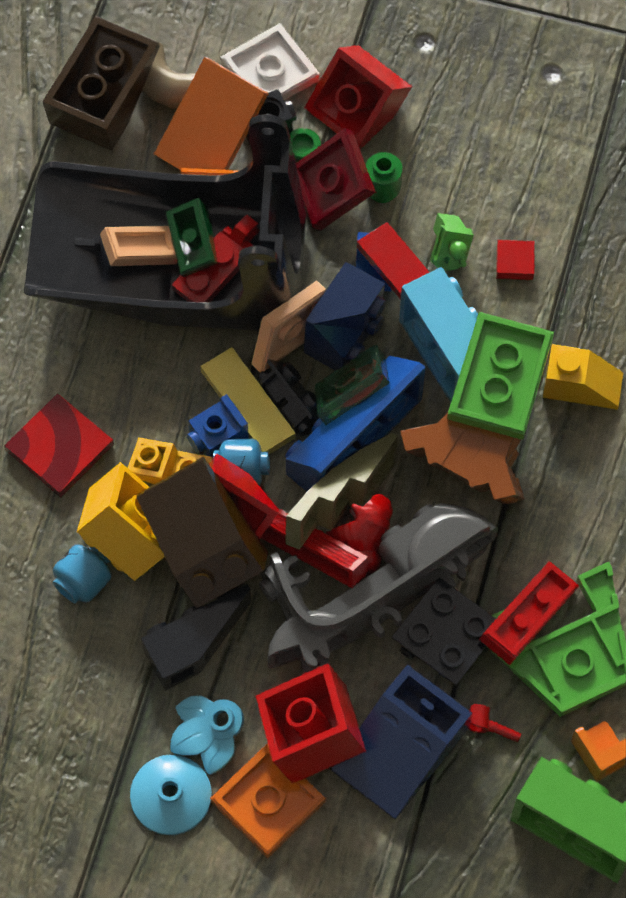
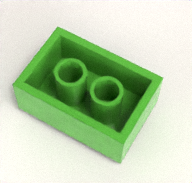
[510,756,626,884]

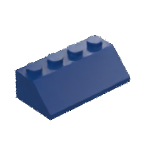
[285,355,425,492]

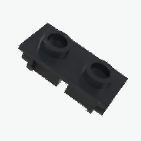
[258,359,324,436]

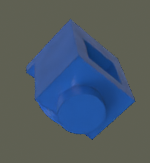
[186,394,249,457]

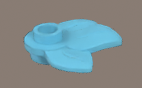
[170,695,244,775]

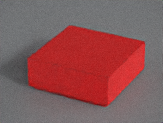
[496,240,535,280]

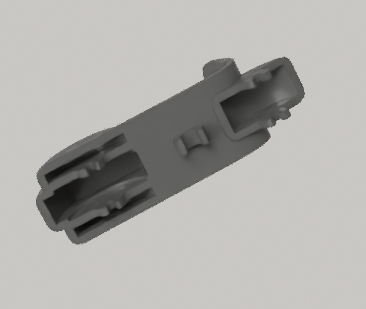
[259,503,498,673]

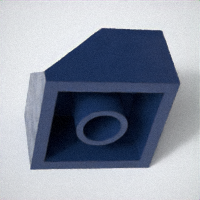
[304,262,387,374]

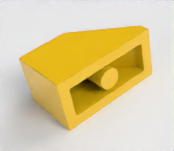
[542,344,623,410]

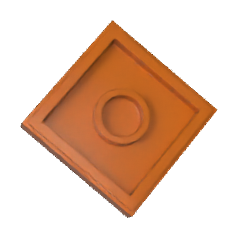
[210,743,326,858]

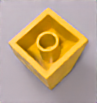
[77,462,165,581]

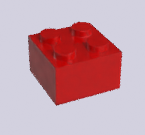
[256,663,366,784]

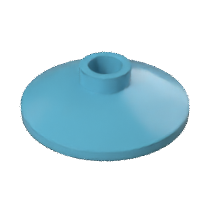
[130,755,212,835]

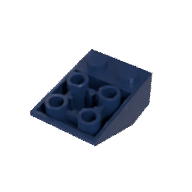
[331,665,472,820]

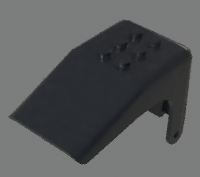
[24,115,306,330]

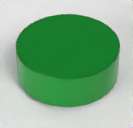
[289,128,321,163]

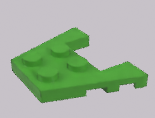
[486,562,626,717]

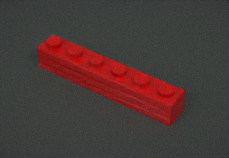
[261,508,368,588]

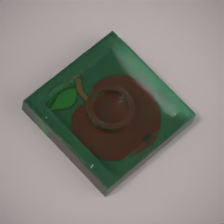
[315,345,390,426]

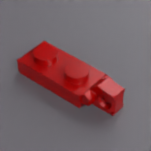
[172,215,259,302]

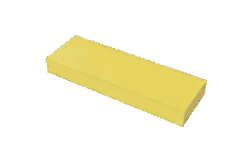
[200,347,296,454]

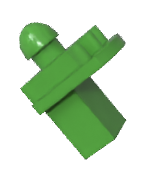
[430,213,473,271]

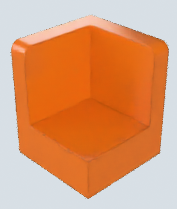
[571,721,626,782]

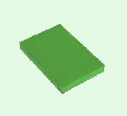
[447,312,554,440]

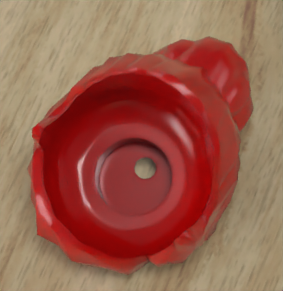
[325,494,393,576]

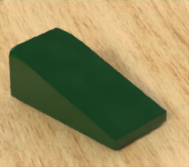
[166,198,217,277]

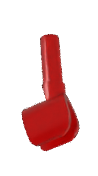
[468,704,521,742]

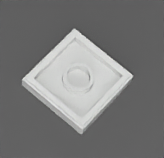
[220,23,320,101]

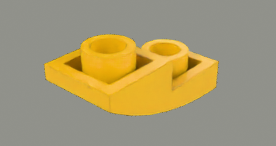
[128,437,213,485]

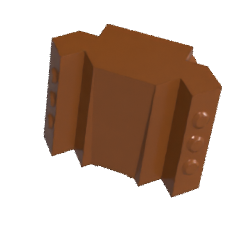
[400,412,525,504]

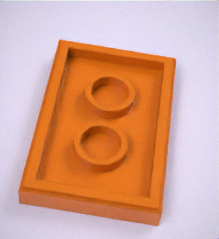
[154,57,269,170]

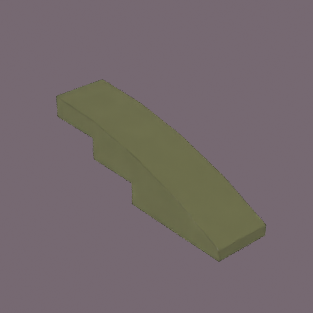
[285,433,398,550]

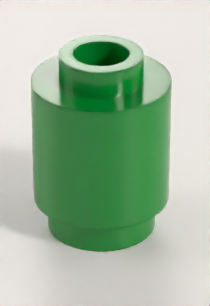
[366,152,402,203]

